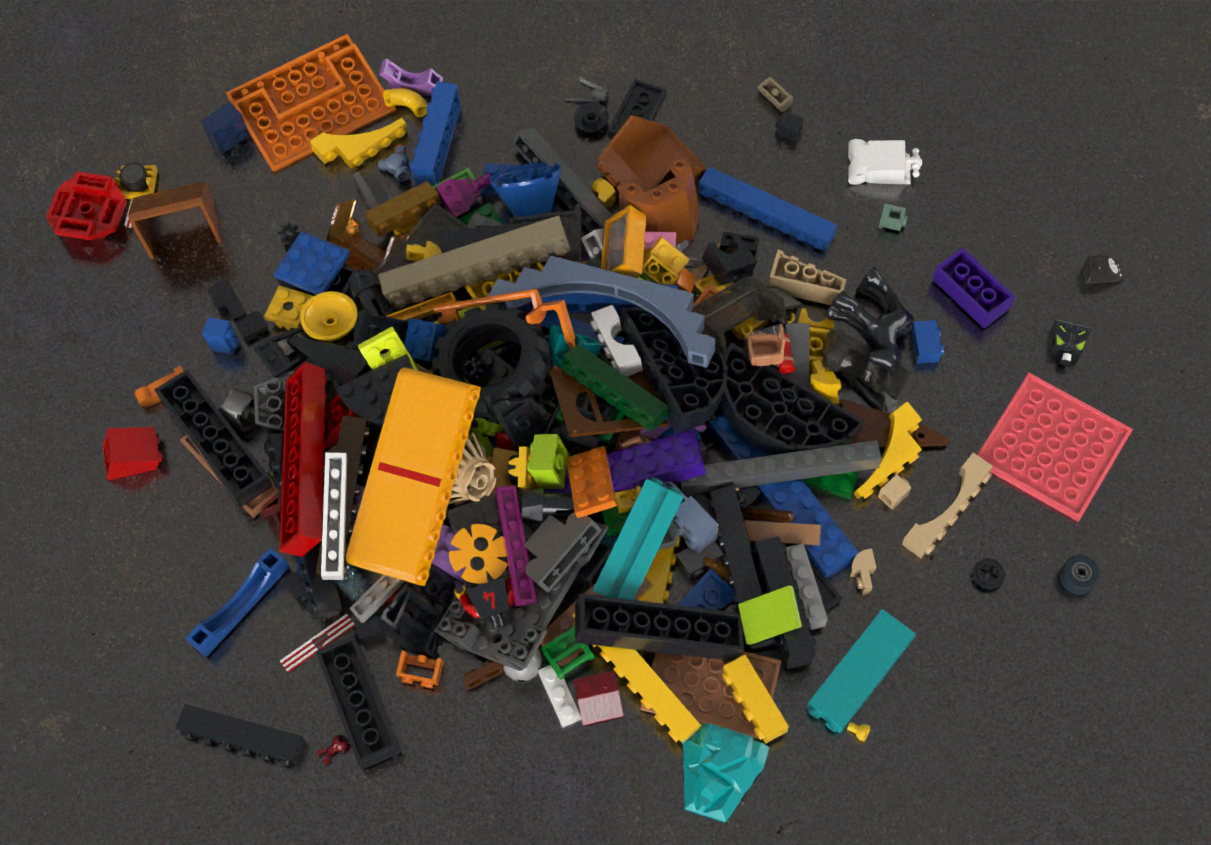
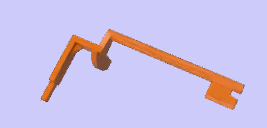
[434,288,576,350]

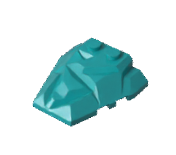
[683,723,769,823]

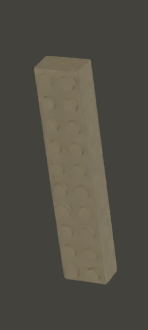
[378,215,571,309]

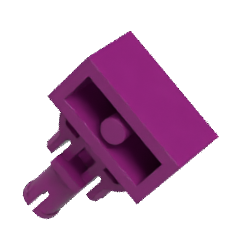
[435,173,490,222]

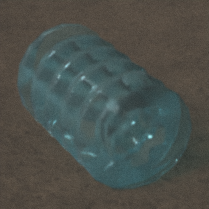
[334,564,372,603]

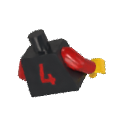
[454,571,514,629]

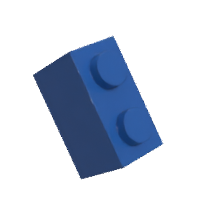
[202,317,239,355]
[911,320,944,364]

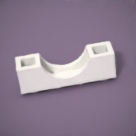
[590,305,643,377]

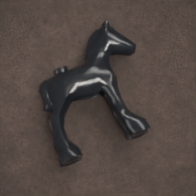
[824,266,914,376]

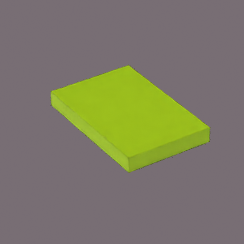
[738,586,802,645]

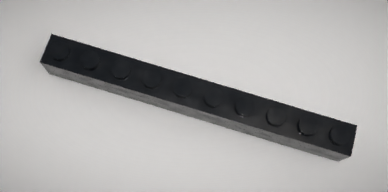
[264,433,342,620]

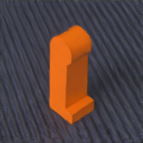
[135,365,184,408]

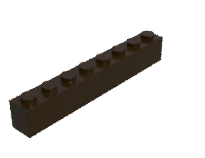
[316,415,371,577]

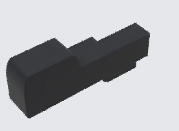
[208,279,268,342]

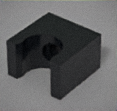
[702,235,757,285]

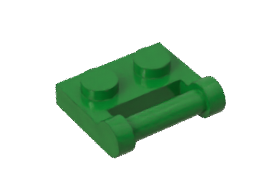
[541,626,595,680]

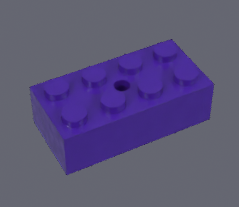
[932,247,1015,328]

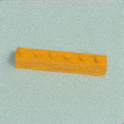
[386,291,456,321]

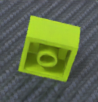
[527,434,569,489]

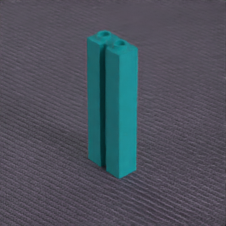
[592,477,683,600]
[807,609,916,733]

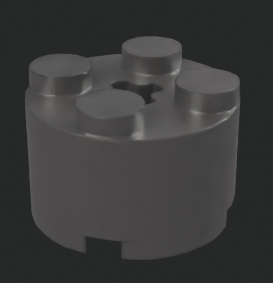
[218,388,257,432]

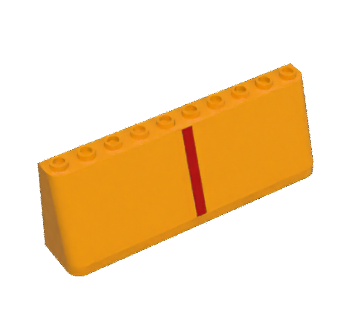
[346,367,481,586]

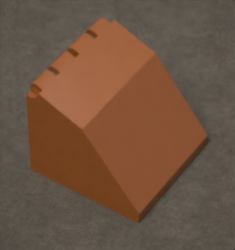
[596,115,708,192]
[128,181,222,259]

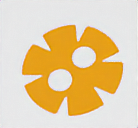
[449,524,508,584]

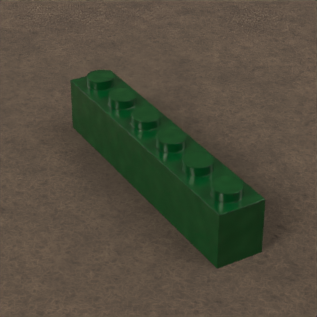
[561,344,669,432]

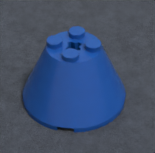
[490,162,562,223]

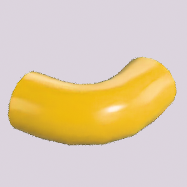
[384,88,428,117]

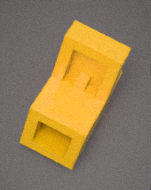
[406,241,442,261]

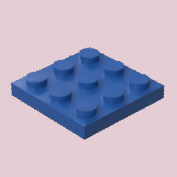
[274,231,350,295]

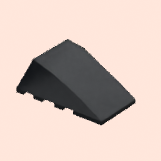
[378,563,455,660]

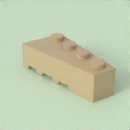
[768,250,846,305]

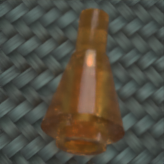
[703,556,731,582]

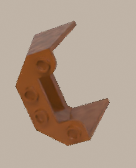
[619,156,700,246]

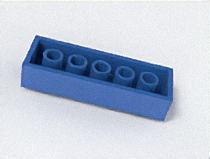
[410,81,461,186]

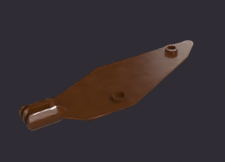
[837,399,949,448]

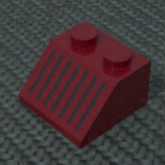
[573,671,624,726]

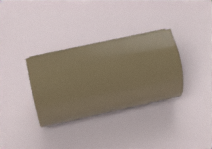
[757,76,794,112]

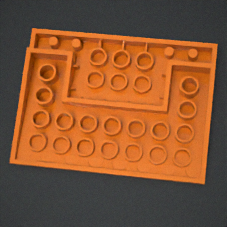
[226,34,396,172]

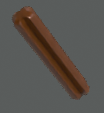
[742,508,794,523]

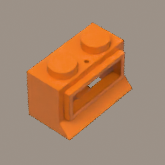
[396,651,445,688]

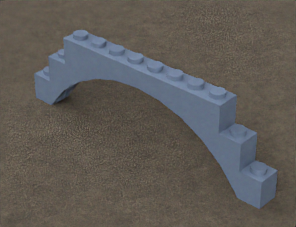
[488,255,715,368]

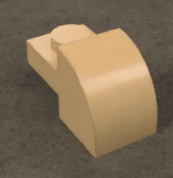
[850,549,876,595]

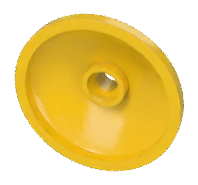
[300,291,358,341]

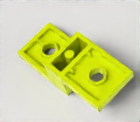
[358,326,419,371]

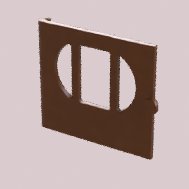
[550,363,668,437]

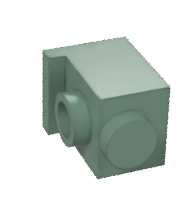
[878,204,908,231]

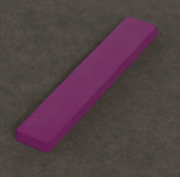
[495,485,537,607]

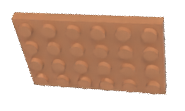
[641,651,781,742]

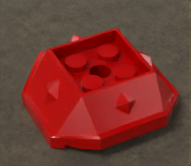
[46,171,127,240]

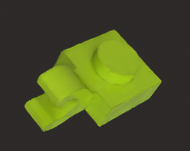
[472,418,504,437]
[468,425,494,458]

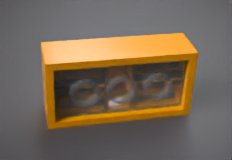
[601,205,646,278]

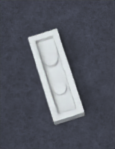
[538,665,581,728]

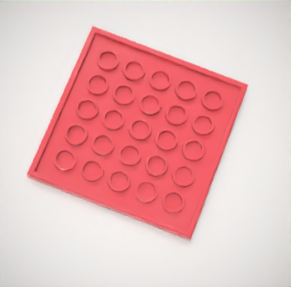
[977,373,1133,522]

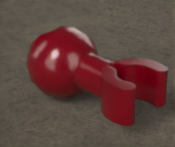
[316,735,348,764]

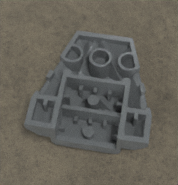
[254,363,334,431]

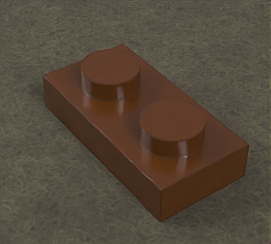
[461,660,504,690]

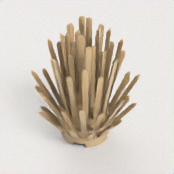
[448,433,497,505]

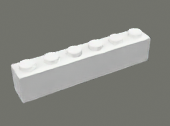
[321,453,347,580]

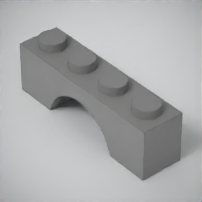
[785,543,828,630]

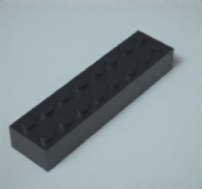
[154,369,273,508]
[574,594,744,661]

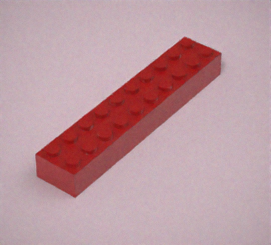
[279,362,327,557]

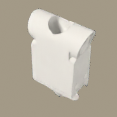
[848,139,922,185]

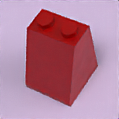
[103,427,162,480]

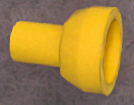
[847,722,870,742]

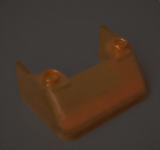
[326,199,410,282]

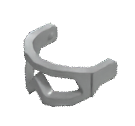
[676,240,705,268]

